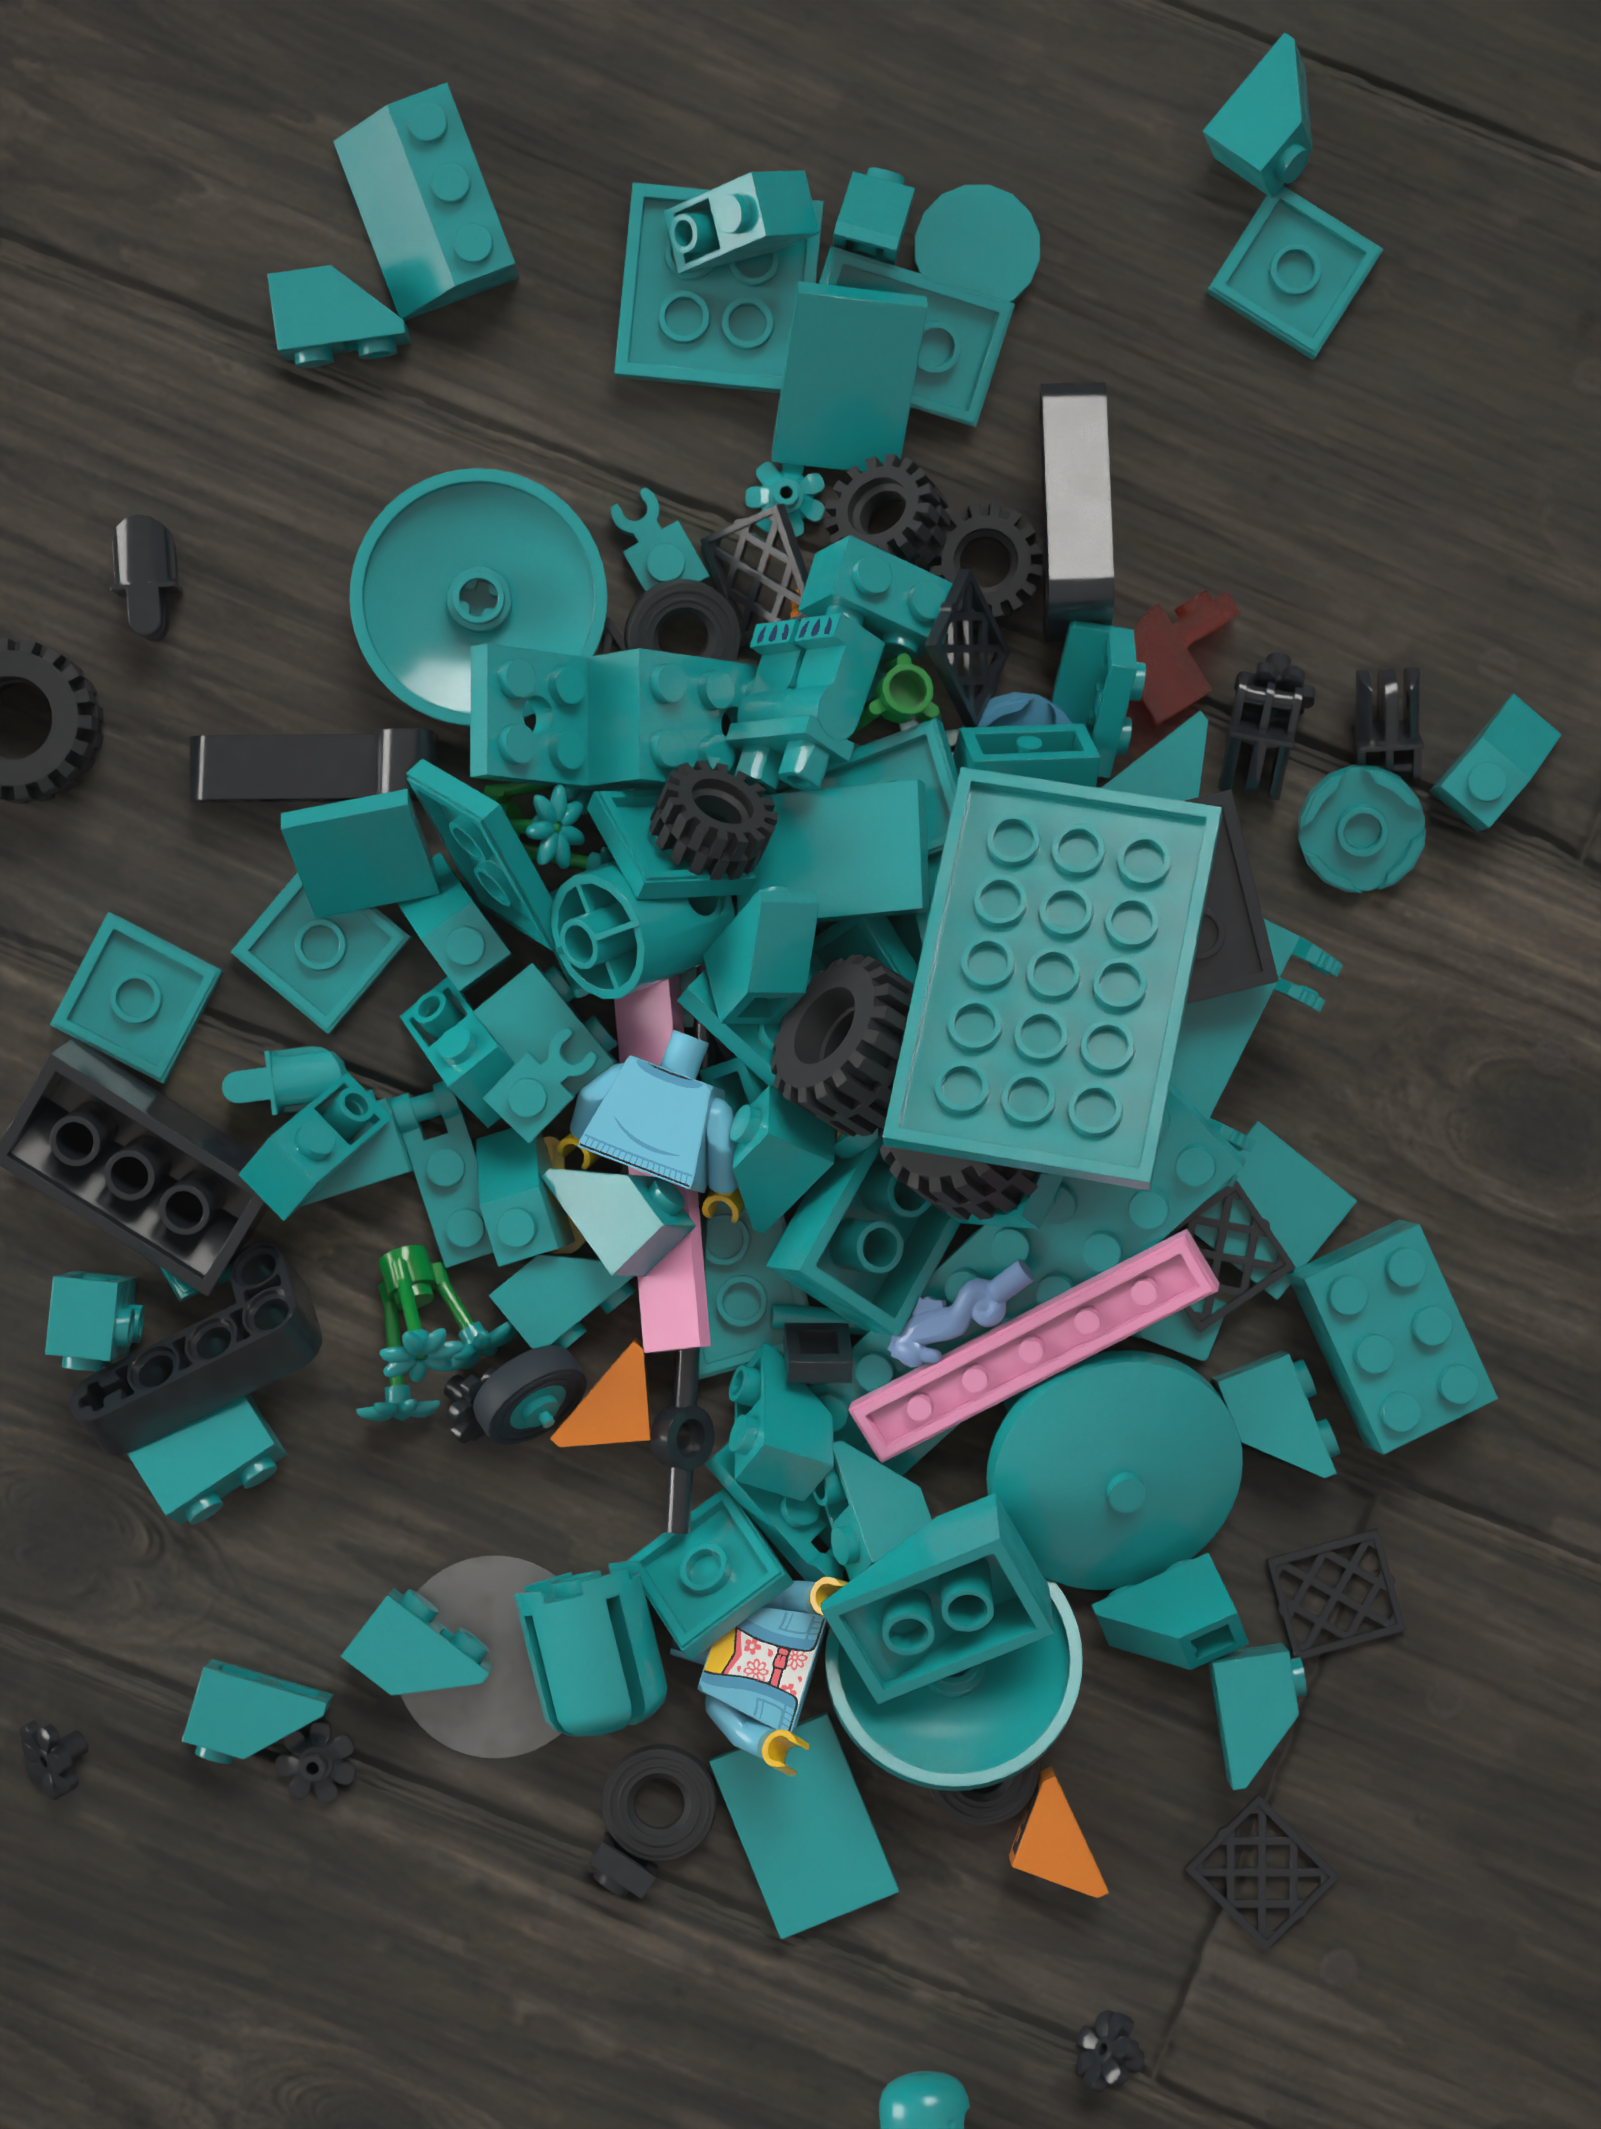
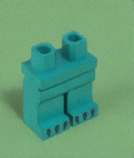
[725,613,885,794]

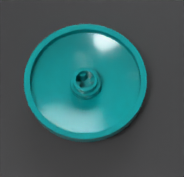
[349,468,608,727]
[986,1350,1243,1590]
[825,1576,1083,1791]

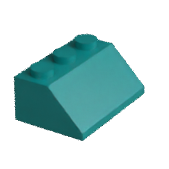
[333,82,520,321]

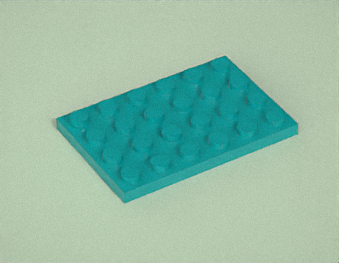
[882,767,1222,1191]

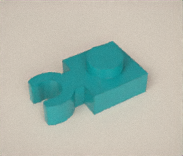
[611,487,710,592]
[482,1027,599,1143]

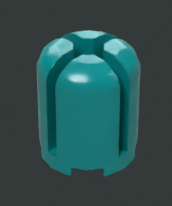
[513,1561,668,1737]

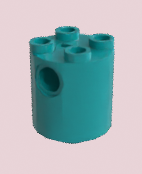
[551,860,738,999]

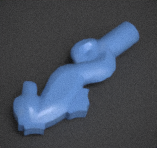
[887,1259,1035,1367]

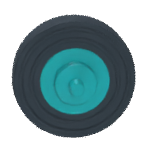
[473,1345,587,1445]

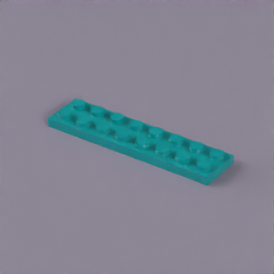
[808,1083,1246,1476]

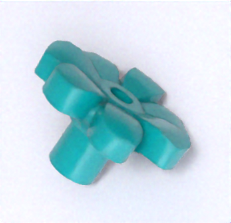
[745,461,825,538]

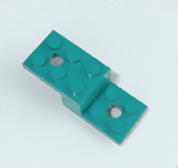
[470,643,759,791]

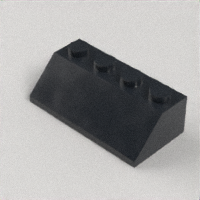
[0,1038,269,1297]

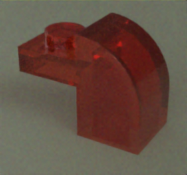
[1134,590,1240,729]

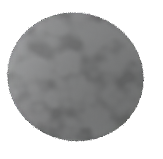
[400,1555,561,1758]

